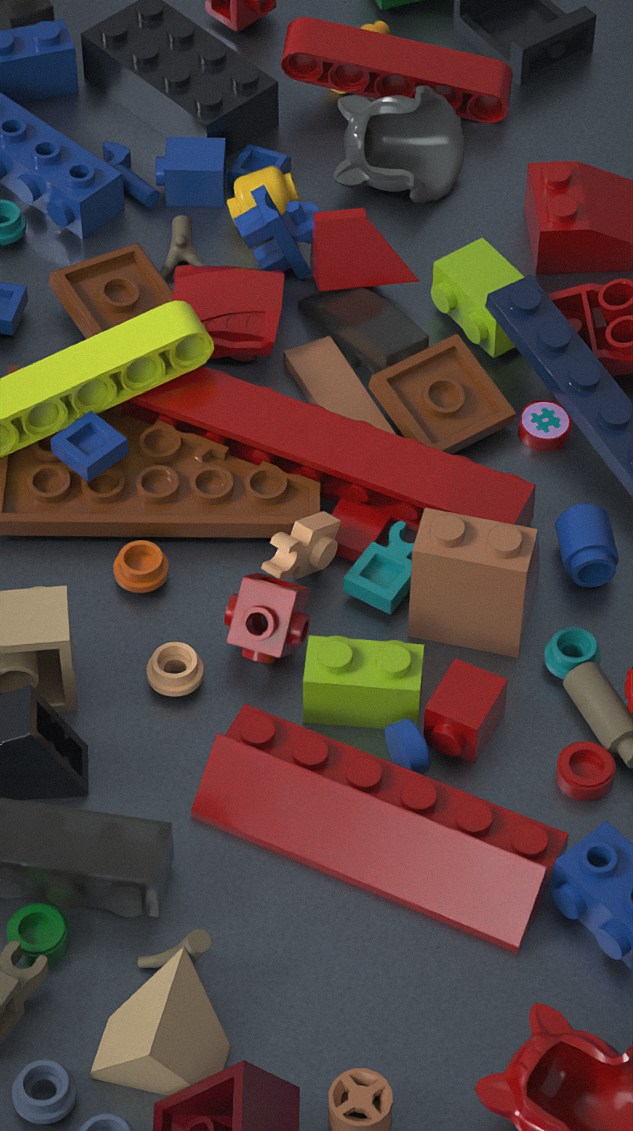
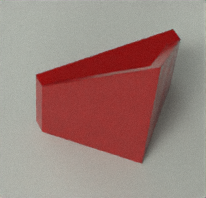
[309,208,420,291]

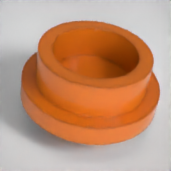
[113,540,169,593]

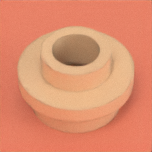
[146,642,204,697]

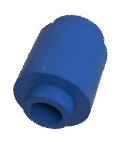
[555,503,619,587]

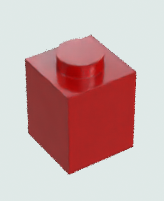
[423,658,508,764]

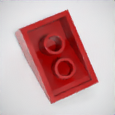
[524,161,633,275]

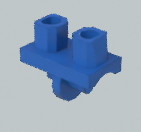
[234,185,321,280]

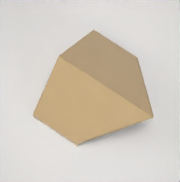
[90,945,231,1096]

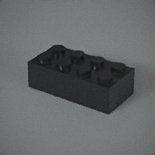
[80,0,279,158]

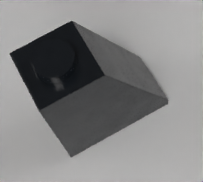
[0,685,88,801]

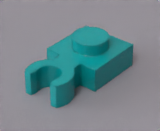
[343,521,414,615]

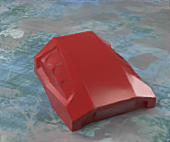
[172,264,285,362]
[547,279,633,376]

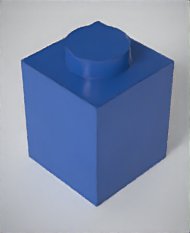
[155,137,227,208]

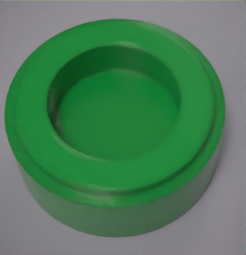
[6,903,70,967]

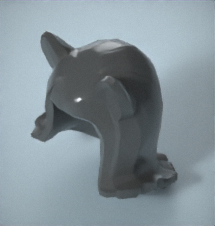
[333,85,464,203]

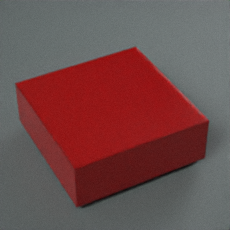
[331,498,390,562]

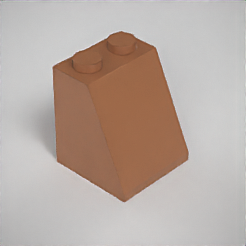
[408,508,540,658]

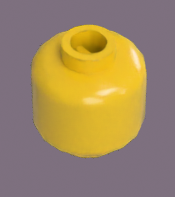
[227,166,301,228]

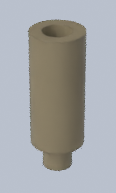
[563,662,633,768]

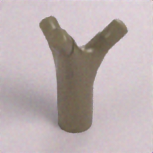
[159,215,205,280]
[138,929,212,969]

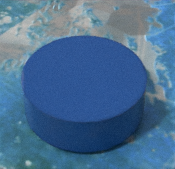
[385,718,431,775]

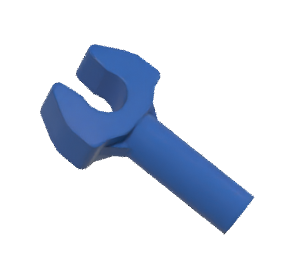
[102,141,160,207]

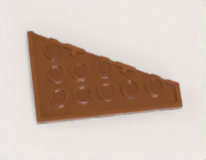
[0,366,320,538]

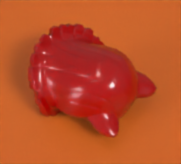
[475,1003,633,1131]

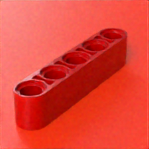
[281,17,513,123]

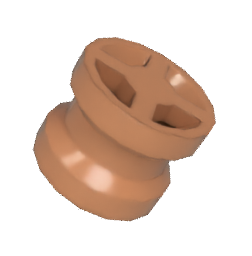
[328,1068,393,1131]

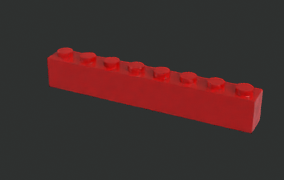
[119,366,536,532]

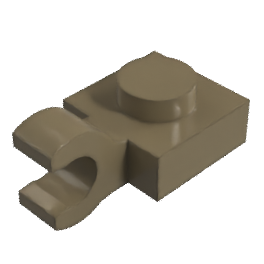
[0,940,49,1045]

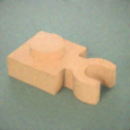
[261,511,341,580]

